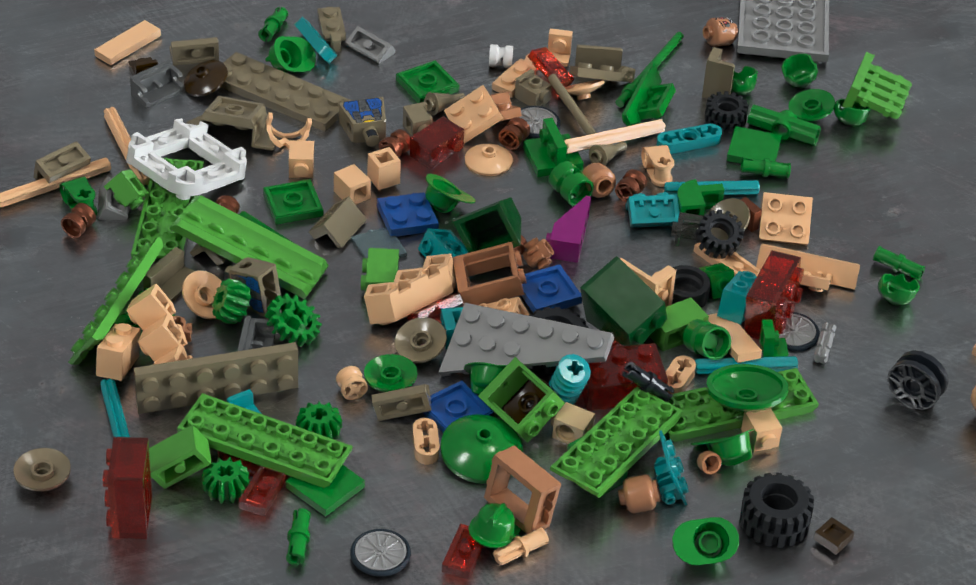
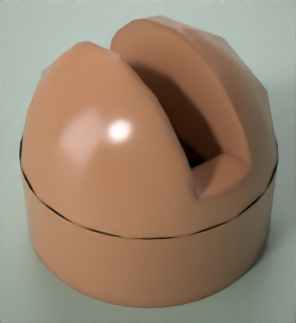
[697,451,721,474]

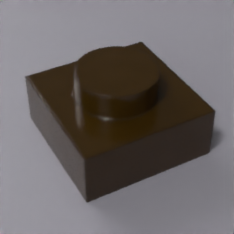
[813,517,855,554]

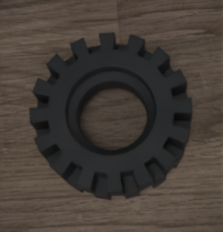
[705,91,749,132]
[695,209,744,259]

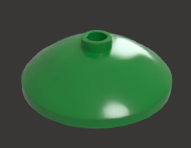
[706,364,788,412]
[440,414,523,484]

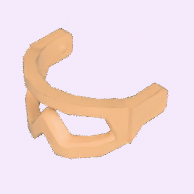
[266,112,312,149]

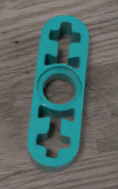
[294,17,338,64]
[656,124,722,154]

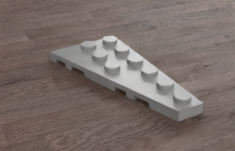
[439,303,614,377]

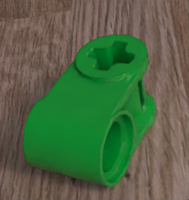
[60,176,98,216]

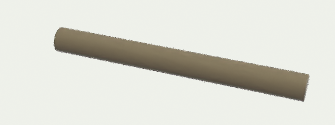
[548,74,596,135]

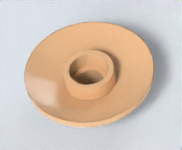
[565,80,605,100]
[465,144,513,176]
[182,271,222,319]

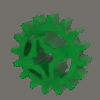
[265,293,322,347]

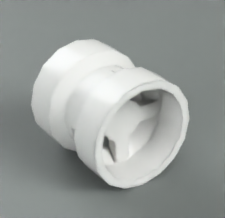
[489,44,513,68]

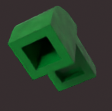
[677,179,725,225]

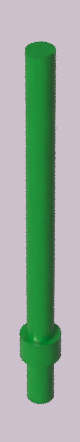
[615,32,684,108]

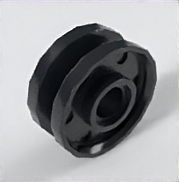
[887,350,949,410]

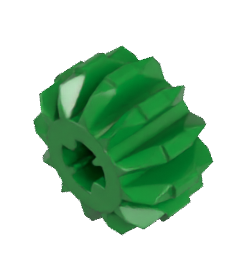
[212,278,251,324]
[296,401,342,439]
[202,457,250,505]

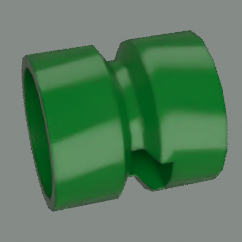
[549,161,594,206]
[683,319,731,360]

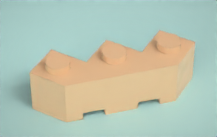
[364,254,457,325]
[126,284,193,365]

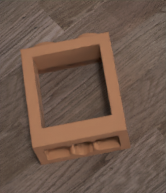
[452,242,527,307]
[484,446,561,534]

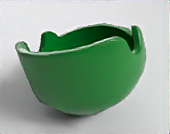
[781,54,818,88]
[731,66,758,95]
[834,98,871,126]
[878,274,920,306]

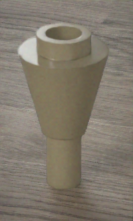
[424,92,465,115]
[589,141,627,165]

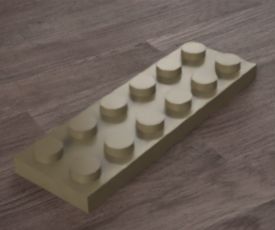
[221,52,351,132]
[134,342,298,414]

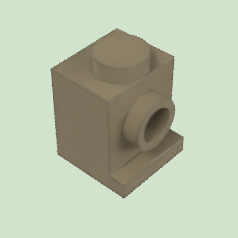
[514,69,552,106]
[403,102,434,142]

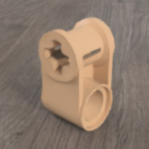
[641,145,674,187]

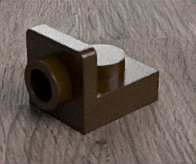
[128,57,158,76]

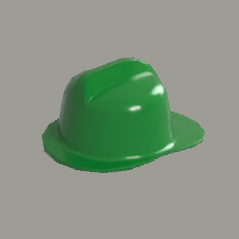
[265,36,316,72]
[425,174,476,213]
[464,362,507,395]
[691,429,755,466]
[468,503,521,548]
[672,517,739,565]

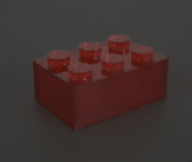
[745,250,804,340]
[582,343,668,411]
[103,437,152,539]

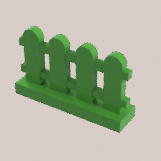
[843,52,912,119]

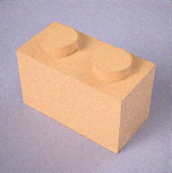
[96,323,141,381]

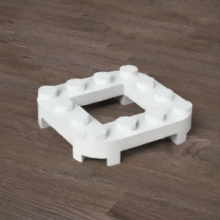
[126,118,247,200]

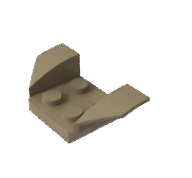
[186,96,279,151]

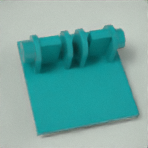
[654,430,689,506]

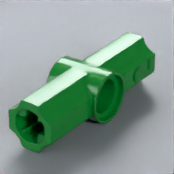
[747,104,821,146]

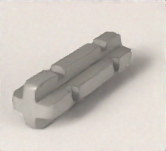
[813,322,836,364]

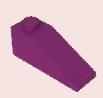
[546,196,591,263]

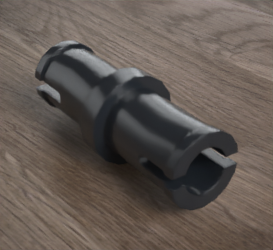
[622,362,674,402]

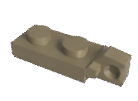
[317,7,346,52]
[569,62,635,83]

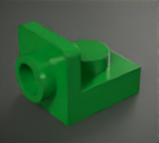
[699,263,734,299]
[759,320,789,357]

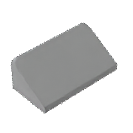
[344,26,396,64]
[97,176,129,220]

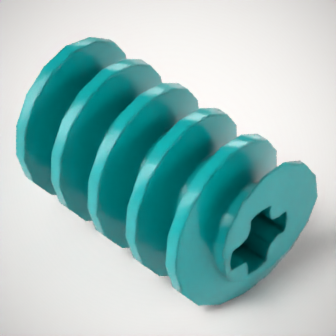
[549,354,591,407]

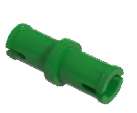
[258,7,288,42]
[741,157,791,178]
[873,246,925,281]
[286,508,311,565]

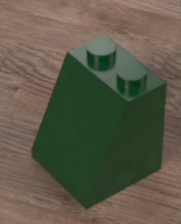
[453,197,521,253]
[580,256,667,351]

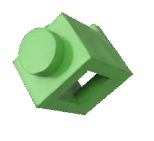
[103,170,149,210]

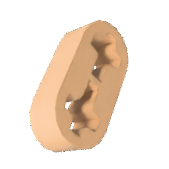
[662,355,696,394]
[412,418,440,465]

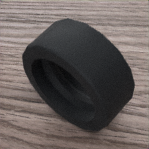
[672,265,710,308]

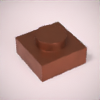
[740,197,762,232]

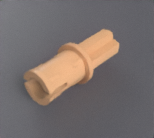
[493,527,549,565]

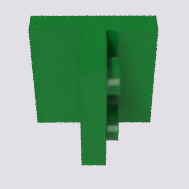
[523,118,584,177]

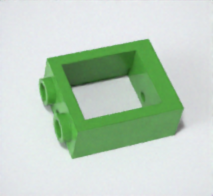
[478,357,565,443]

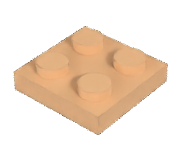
[444,85,503,144]

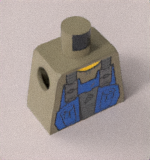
[339,97,386,147]
[224,257,281,317]

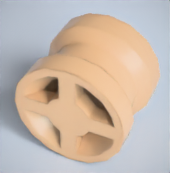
[336,366,368,400]

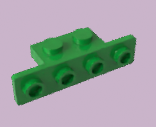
[622,63,676,126]

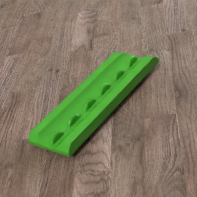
[131,158,204,259]
[170,195,329,299]
[68,237,163,365]
[667,368,819,442]
[550,387,683,498]
[177,393,353,488]

